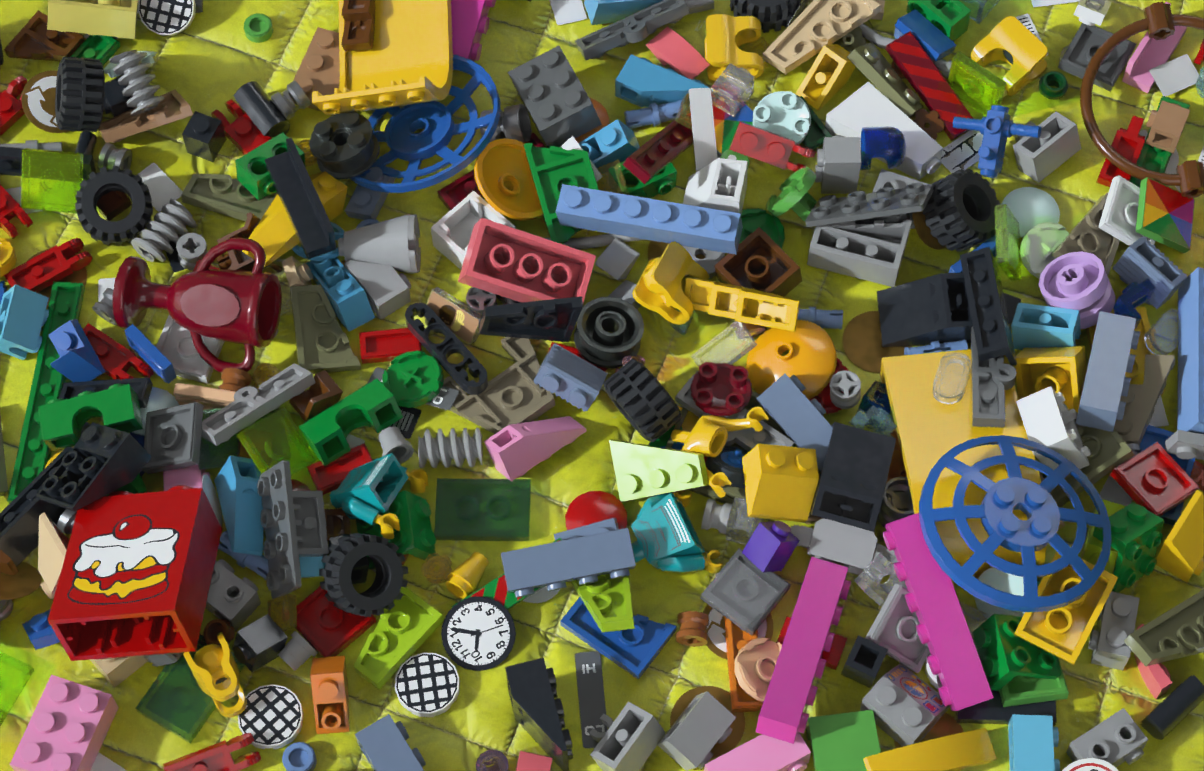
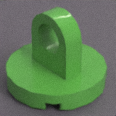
[766,167,817,222]

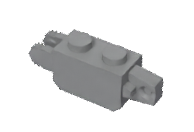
[790,518,898,576]

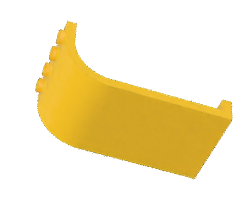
[312,0,453,116]
[880,349,1046,585]

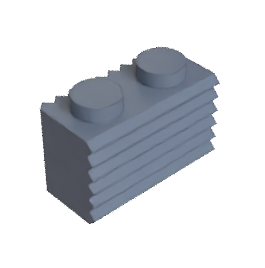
[1112,236,1187,309]
[533,343,608,412]

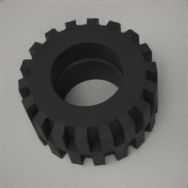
[730,0,801,33]
[55,57,105,132]
[75,166,153,246]
[923,169,1002,252]
[603,359,682,443]
[319,533,408,617]

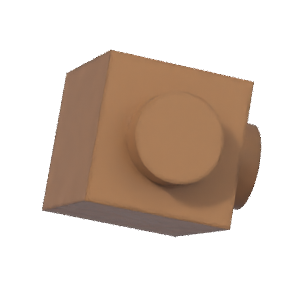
[1146,100,1190,154]

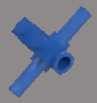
[953,105,1041,178]

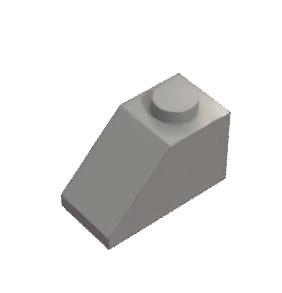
[345,260,411,320]

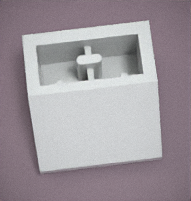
[683,158,748,214]

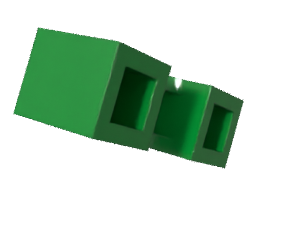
[299,378,403,466]
[38,384,143,451]

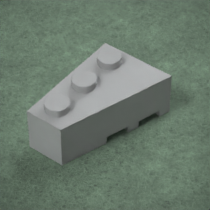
[807,220,912,287]

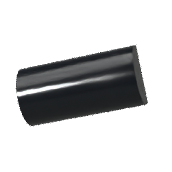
[233,81,290,137]
[1140,675,1204,740]

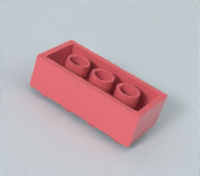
[458,218,596,303]

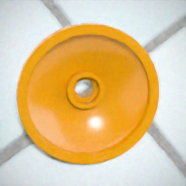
[474,138,543,221]
[746,320,837,400]

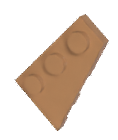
[288,27,340,112]
[98,90,193,143]

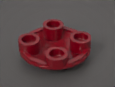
[690,362,752,416]

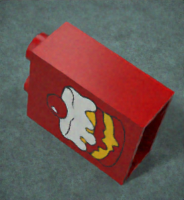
[48,485,222,661]

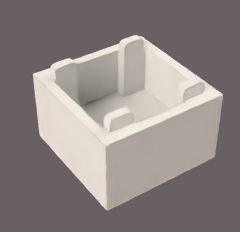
[431,191,516,270]
[1016,386,1091,470]

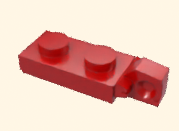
[1097,115,1145,187]

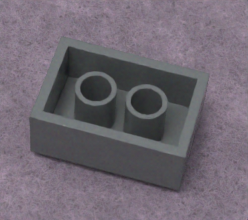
[508,46,602,148]

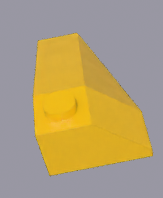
[242,171,348,267]

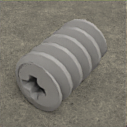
[110,50,165,116]
[131,199,197,263]
[418,428,483,468]

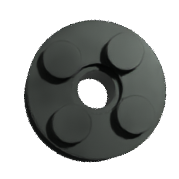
[309,111,380,179]
[574,297,644,369]

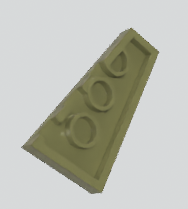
[1124,589,1204,667]

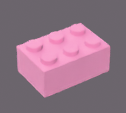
[10,675,119,771]

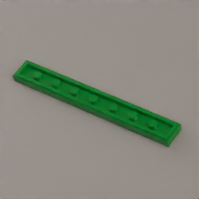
[7,281,85,504]

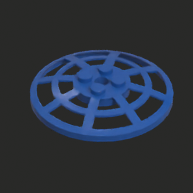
[349,55,501,193]
[919,435,1112,612]

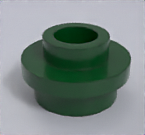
[1038,71,1068,100]

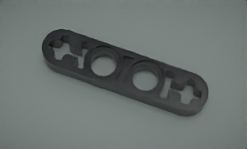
[405,303,488,395]

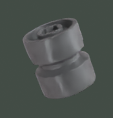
[480,104,532,143]
[877,476,914,528]

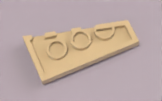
[763,0,882,75]

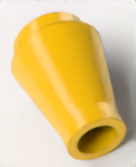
[446,552,489,599]

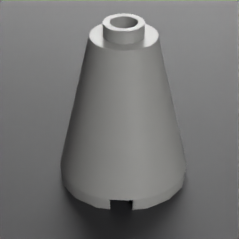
[338,214,421,274]

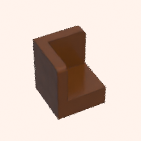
[289,370,343,422]

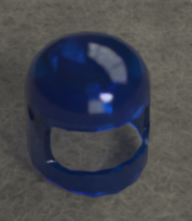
[860,126,906,170]

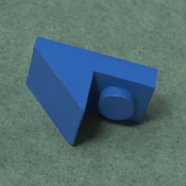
[48,319,106,382]

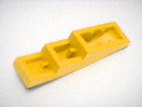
[684,277,800,332]
[863,728,997,771]

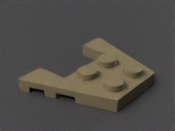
[443,337,555,434]
[1074,355,1175,446]

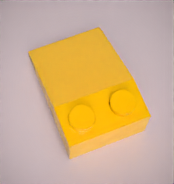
[1014,551,1118,665]

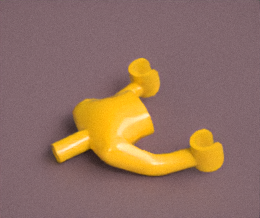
[671,407,769,498]

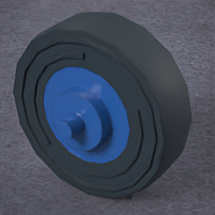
[705,445,748,488]

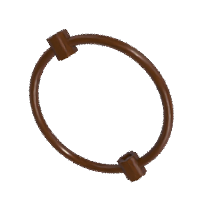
[1080,2,1204,199]

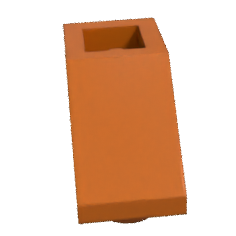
[310,656,350,734]

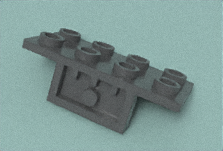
[805,182,934,227]
[257,460,329,599]

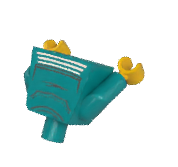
[330,453,428,539]
[631,490,723,573]

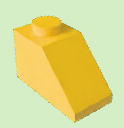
[796,44,856,110]

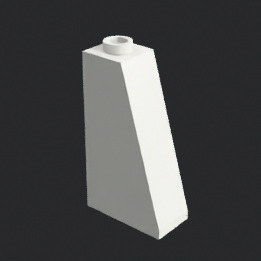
[825,82,943,180]

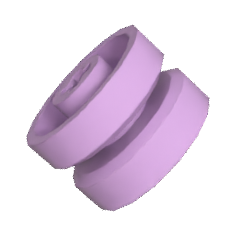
[1038,251,1116,329]

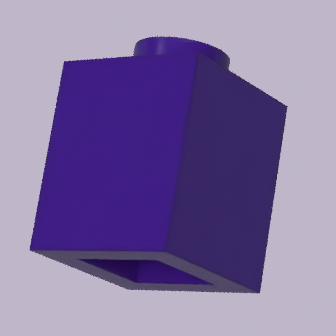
[742,521,800,573]

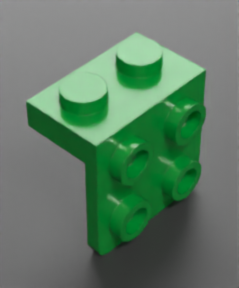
[356,490,436,569]
[1093,502,1164,593]
[972,613,1061,691]

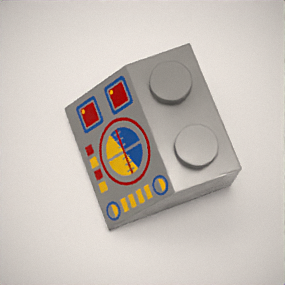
[860,664,950,746]

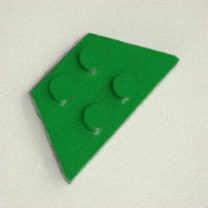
[523,143,599,244]

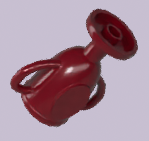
[113,238,282,373]

